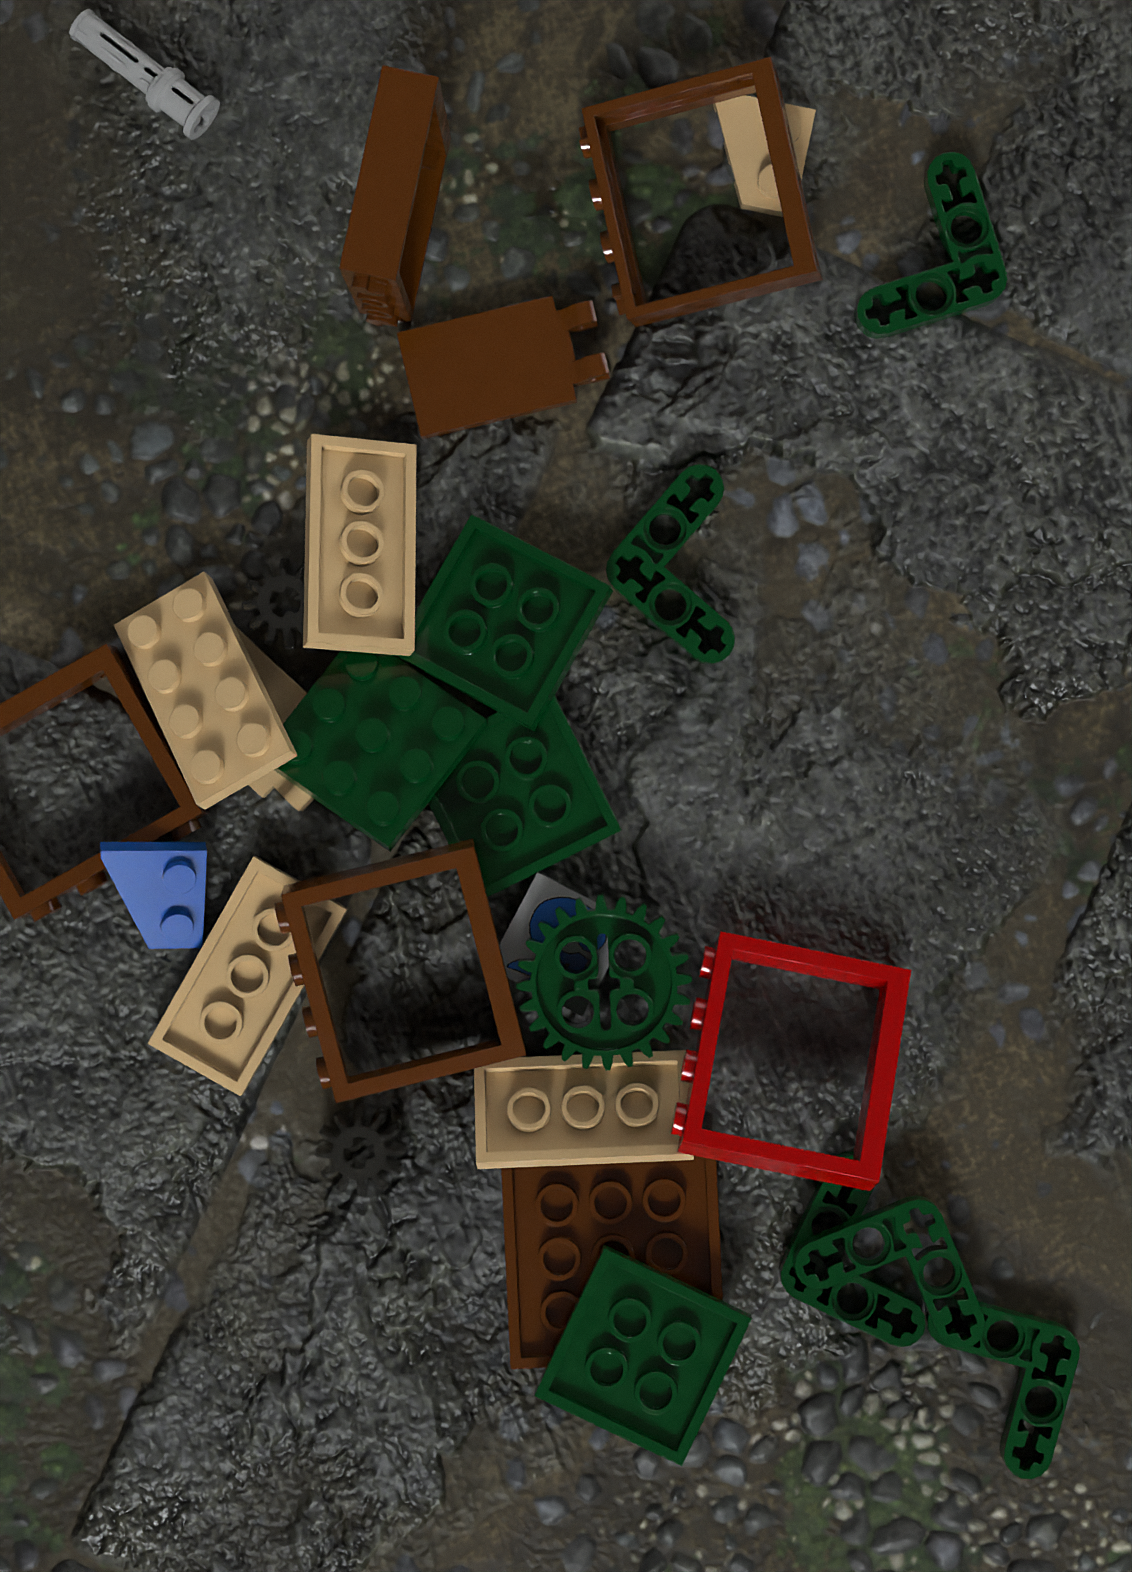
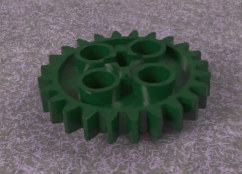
[516,893,692,1071]

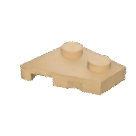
[713,95,816,217]

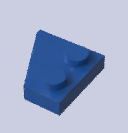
[100,842,207,949]

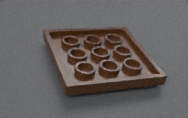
[501,1156,723,1369]

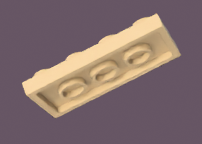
[303,434,417,656]
[114,572,298,809]
[148,856,349,1096]
[474,1050,694,1169]

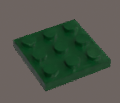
[394,514,613,731]
[274,651,487,852]
[429,695,622,897]
[534,1244,752,1466]

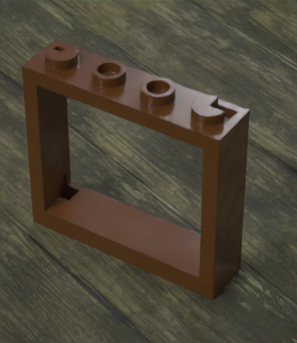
[579,57,823,327]
[339,65,451,327]
[0,643,210,922]
[275,839,526,1103]

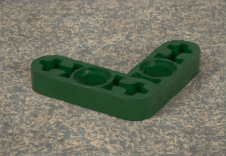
[854,152,1008,339]
[606,464,735,665]
[779,1152,926,1347]
[792,1195,986,1349]
[925,1295,1080,1479]

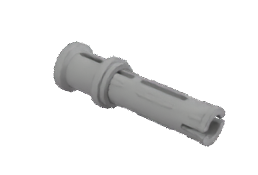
[69,9,220,140]

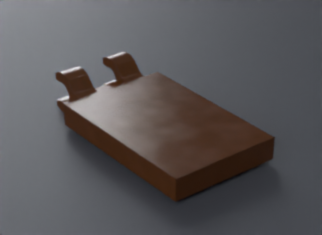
[397,295,610,439]

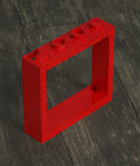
[671,931,912,1191]

